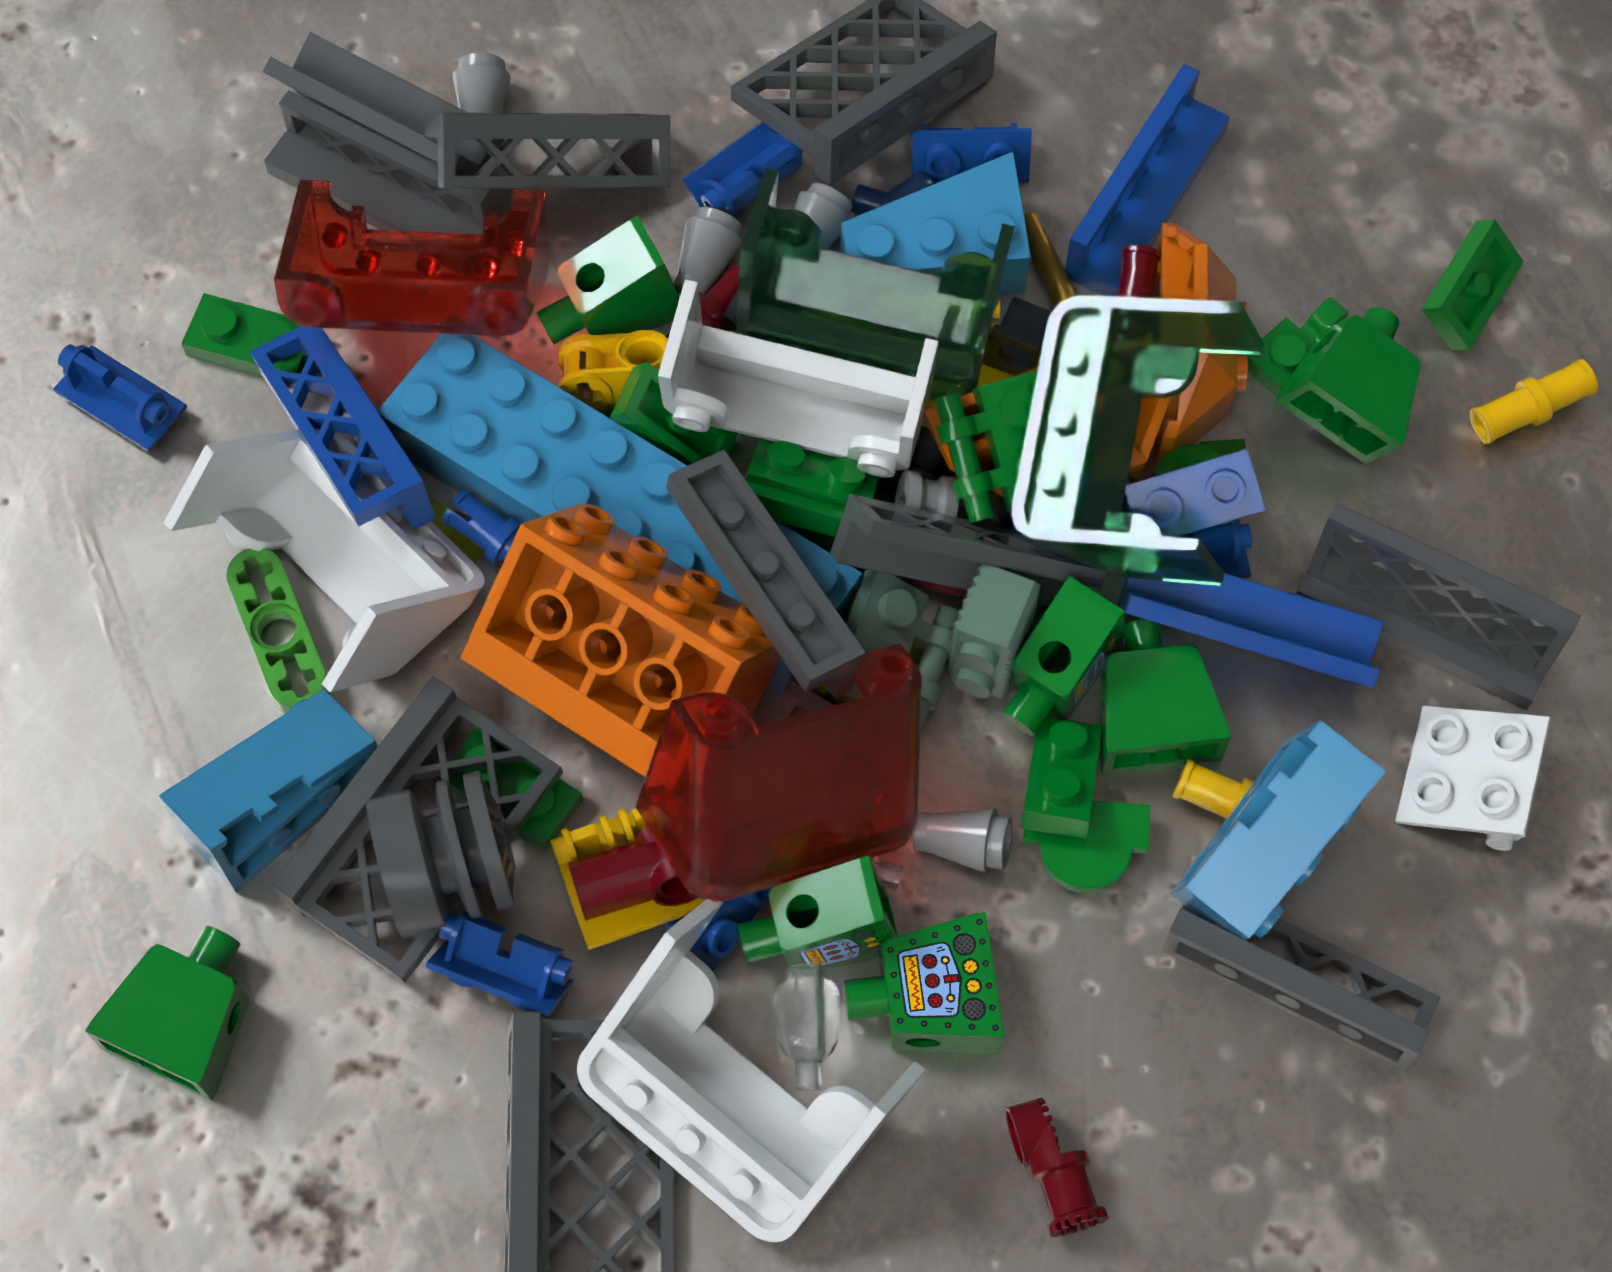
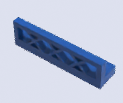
[1065,64,1230,300]
[250,319,436,530]
[1117,546,1384,688]

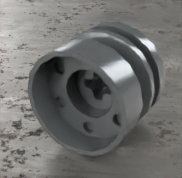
[366,771,516,938]

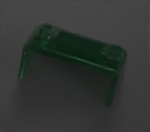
[736,168,1015,402]
[1011,295,1264,586]

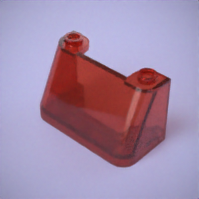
[274,180,550,336]
[636,643,922,902]

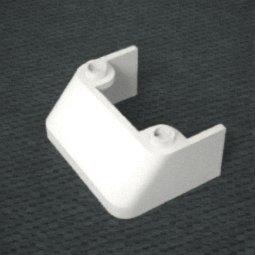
[658,279,938,478]
[163,429,485,693]
[577,894,925,1242]

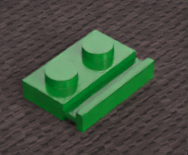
[746,438,879,537]

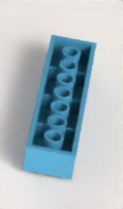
[377,322,863,696]

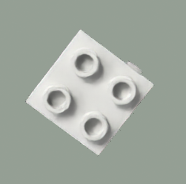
[1395,706,1551,851]

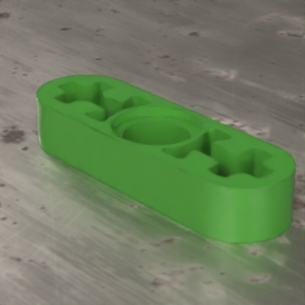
[226,548,331,714]

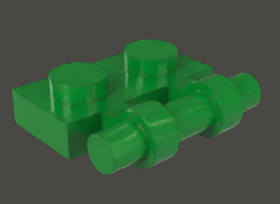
[934,370,1074,523]

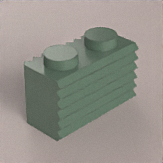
[948,564,1041,698]

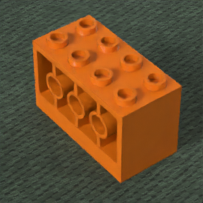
[460,504,781,796]

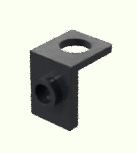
[983,297,1068,376]

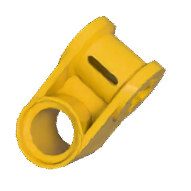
[558,330,668,413]

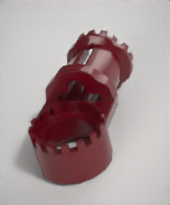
[1005,1097,1109,1237]

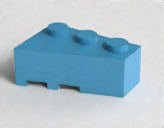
[840,152,1031,311]
[158,689,378,893]
[1170,720,1386,940]

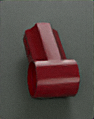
[568,817,711,921]

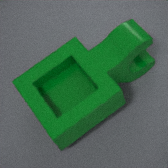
[1244,297,1349,398]

